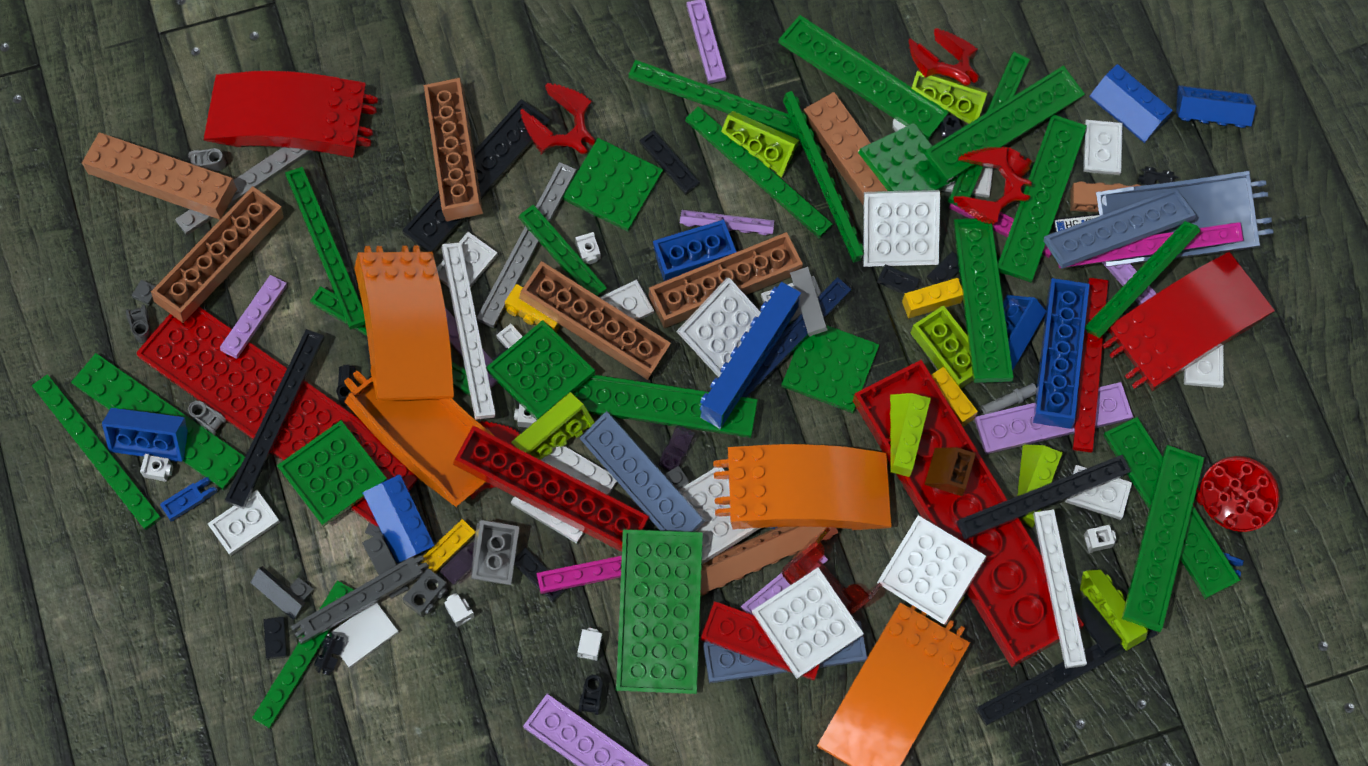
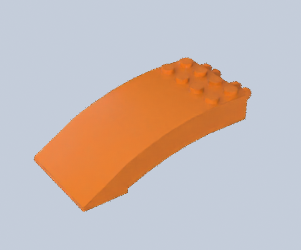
[354,246,454,401]
[344,371,494,507]
[713,444,891,530]
[817,602,970,766]

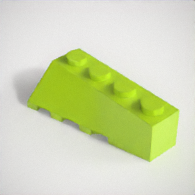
[911,69,988,124]
[721,111,799,178]
[511,392,595,460]
[890,393,931,477]
[1018,444,1062,528]
[1080,570,1148,651]

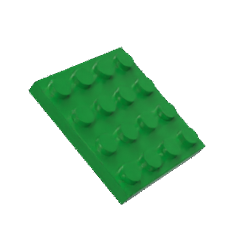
[858,123,957,191]
[563,138,663,232]
[486,320,595,420]
[781,325,879,414]
[277,420,387,527]

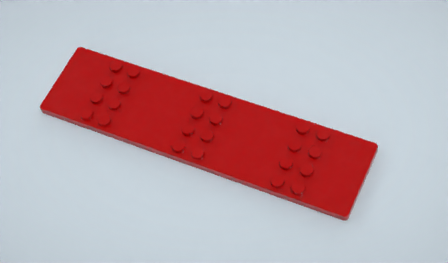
[137,307,419,527]

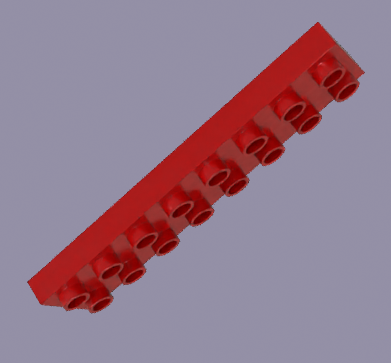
[853,360,1084,668]

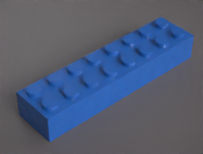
[1033,278,1089,429]
[700,282,801,429]

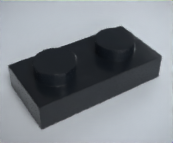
[927,251,959,285]
[877,264,920,294]
[264,617,287,660]

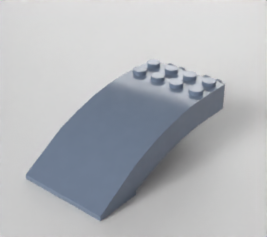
[1096,171,1273,267]

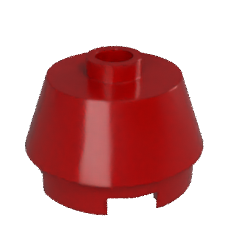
[996,146,1032,177]

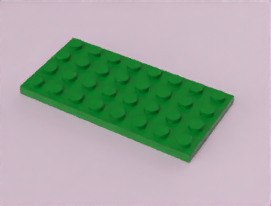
[616,529,703,694]

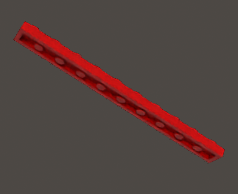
[1072,278,1108,453]

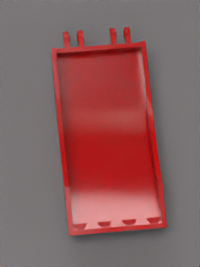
[203,71,378,158]
[1102,252,1275,392]

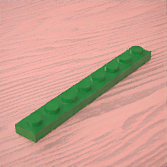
[1085,221,1200,338]
[252,581,354,729]

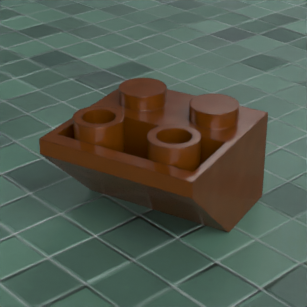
[924,447,976,496]

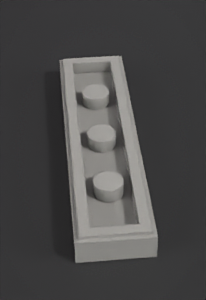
[790,267,827,336]

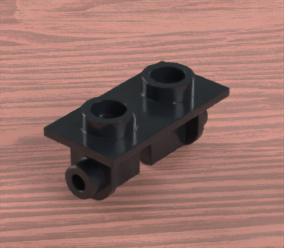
[1138,166,1178,185]
[314,632,345,676]

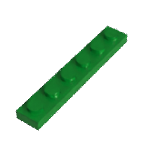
[518,205,607,296]

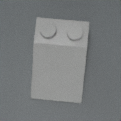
[471,520,519,585]

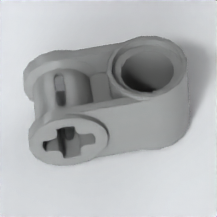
[188,148,226,172]
[188,401,227,435]

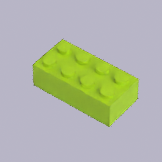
[910,305,973,389]

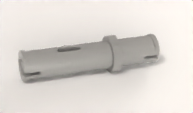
[981,383,1037,415]

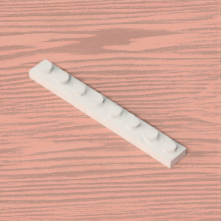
[1033,510,1087,668]

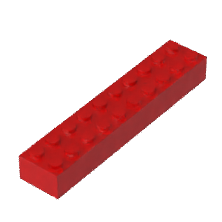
[453,426,649,552]

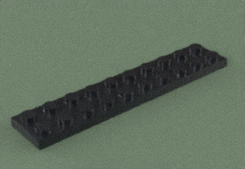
[402,99,550,253]

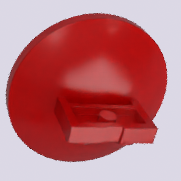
[1200,456,1280,532]

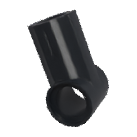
[336,365,356,406]

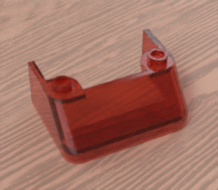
[782,527,882,615]

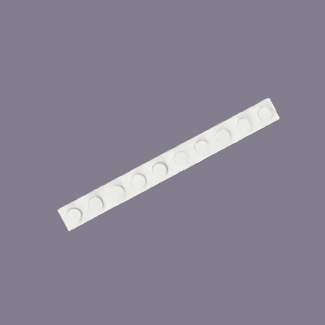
[442,243,495,420]

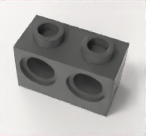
[402,568,448,618]

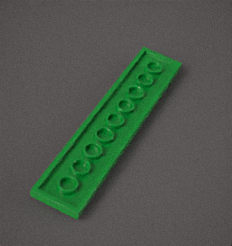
[778,15,949,140]
[924,65,1085,183]
[998,115,1087,283]
[953,219,1013,383]
[71,353,245,491]
[572,375,757,438]
[1103,417,1240,599]
[1122,445,1204,632]

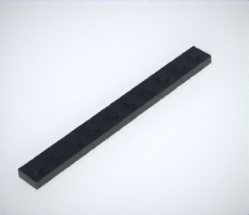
[225,329,325,509]
[956,455,1131,540]
[976,628,1158,727]

